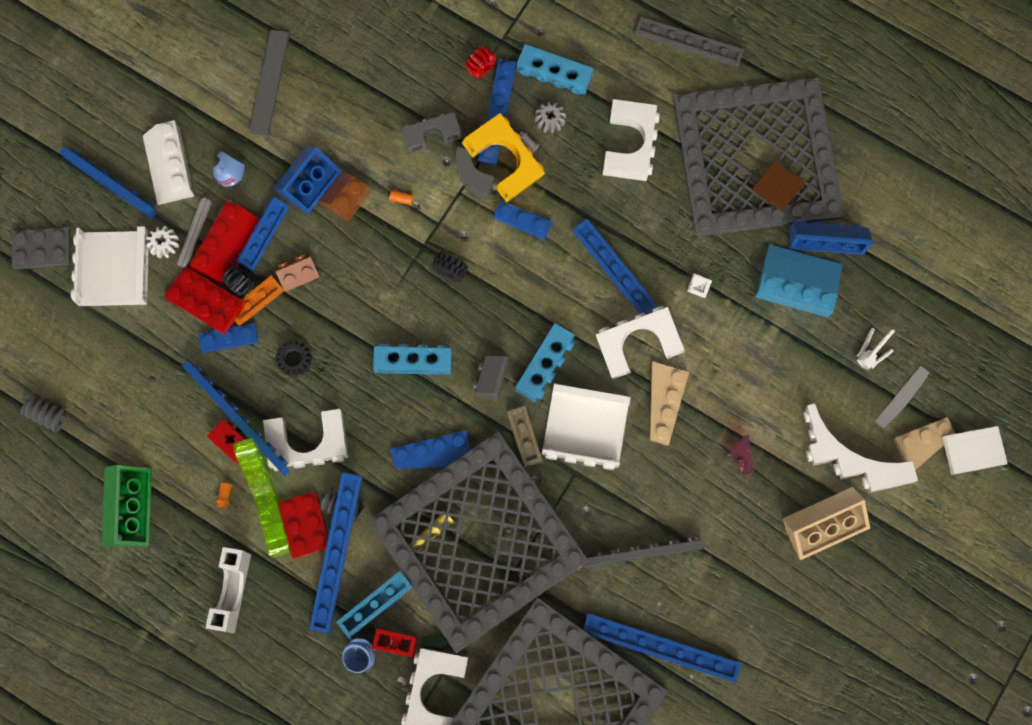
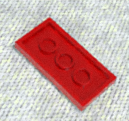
[163,266,246,335]

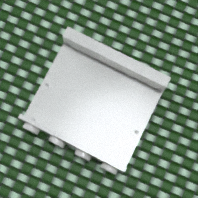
[71,226,149,306]
[542,384,630,470]

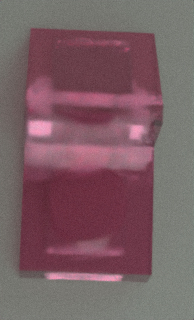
[725,435,753,477]

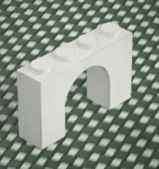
[603,99,660,181]
[596,306,685,379]
[263,409,348,471]
[206,547,251,633]
[402,648,468,725]

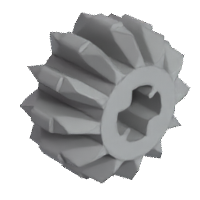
[535,101,566,134]

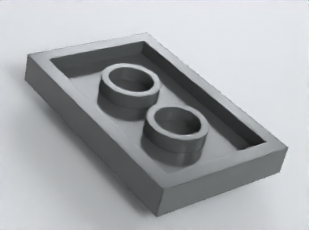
[12,227,71,270]

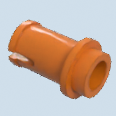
[389,189,414,206]
[215,483,233,509]

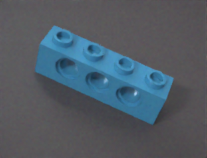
[517,44,594,95]
[515,323,575,403]
[373,344,452,375]

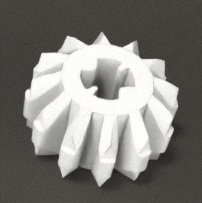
[146,226,179,259]

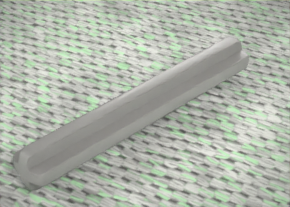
[177,198,211,268]

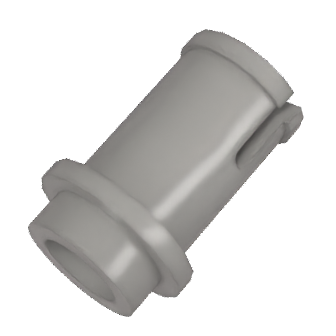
[519,131,539,154]

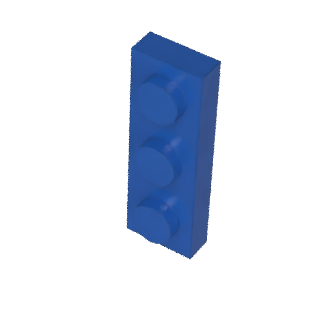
[494,201,552,240]
[198,323,259,354]

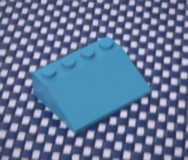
[755,244,842,317]

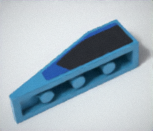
[336,571,412,640]

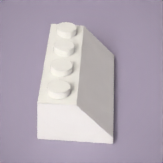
[143,120,195,205]

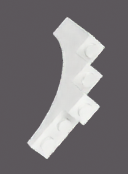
[803,404,918,493]

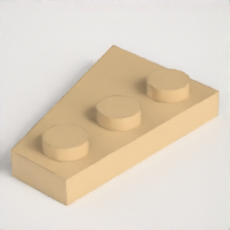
[893,417,955,470]

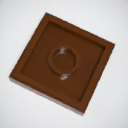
[752,161,805,212]

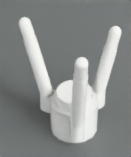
[857,328,895,370]

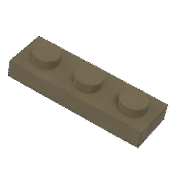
[507,406,543,467]

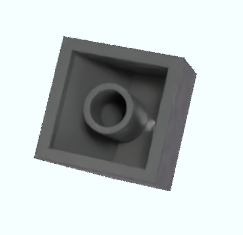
[473,356,508,402]

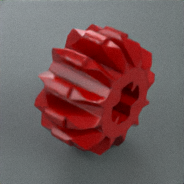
[465,46,497,78]

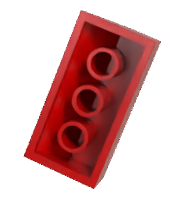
[190,200,259,288]

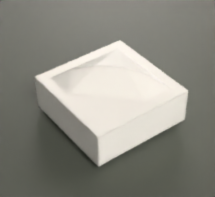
[687,274,712,298]

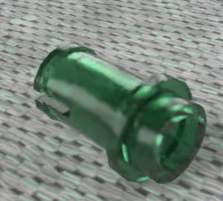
[423,635,448,651]

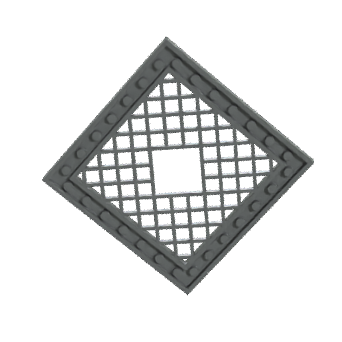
[673,78,844,236]
[368,432,588,653]
[450,598,668,725]

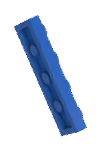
[236,197,290,271]

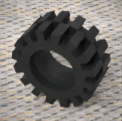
[431,252,468,282]
[275,340,312,377]

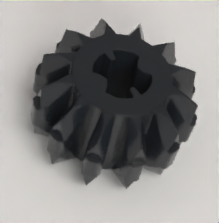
[222,265,255,297]

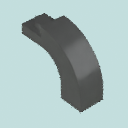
[456,132,495,199]

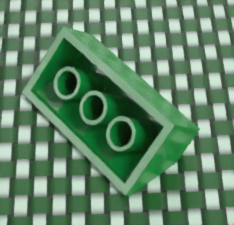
[102,465,152,547]

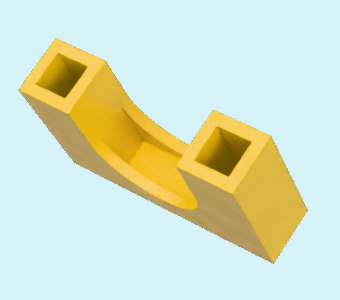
[462,113,545,203]

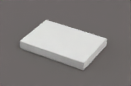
[942,426,1008,475]

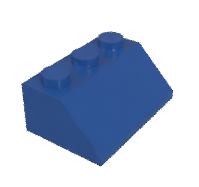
[273,145,342,214]

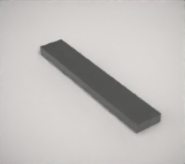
[634,16,744,68]
[250,30,290,136]

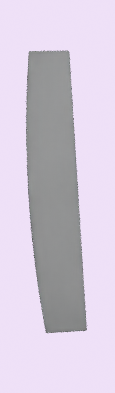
[875,366,930,429]

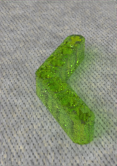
[233,437,291,559]

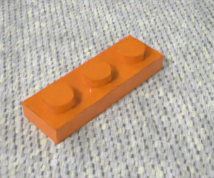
[235,275,284,326]

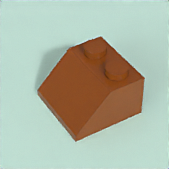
[318,172,370,222]

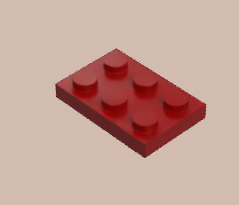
[277,491,329,559]

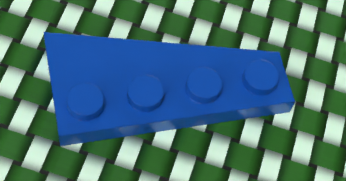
[391,431,471,469]

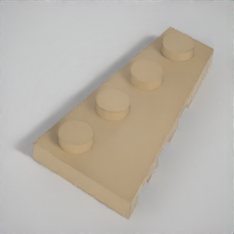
[650,361,689,446]

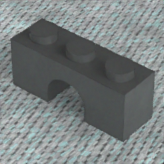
[401,112,462,155]

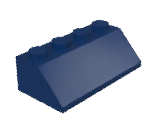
[789,220,873,255]

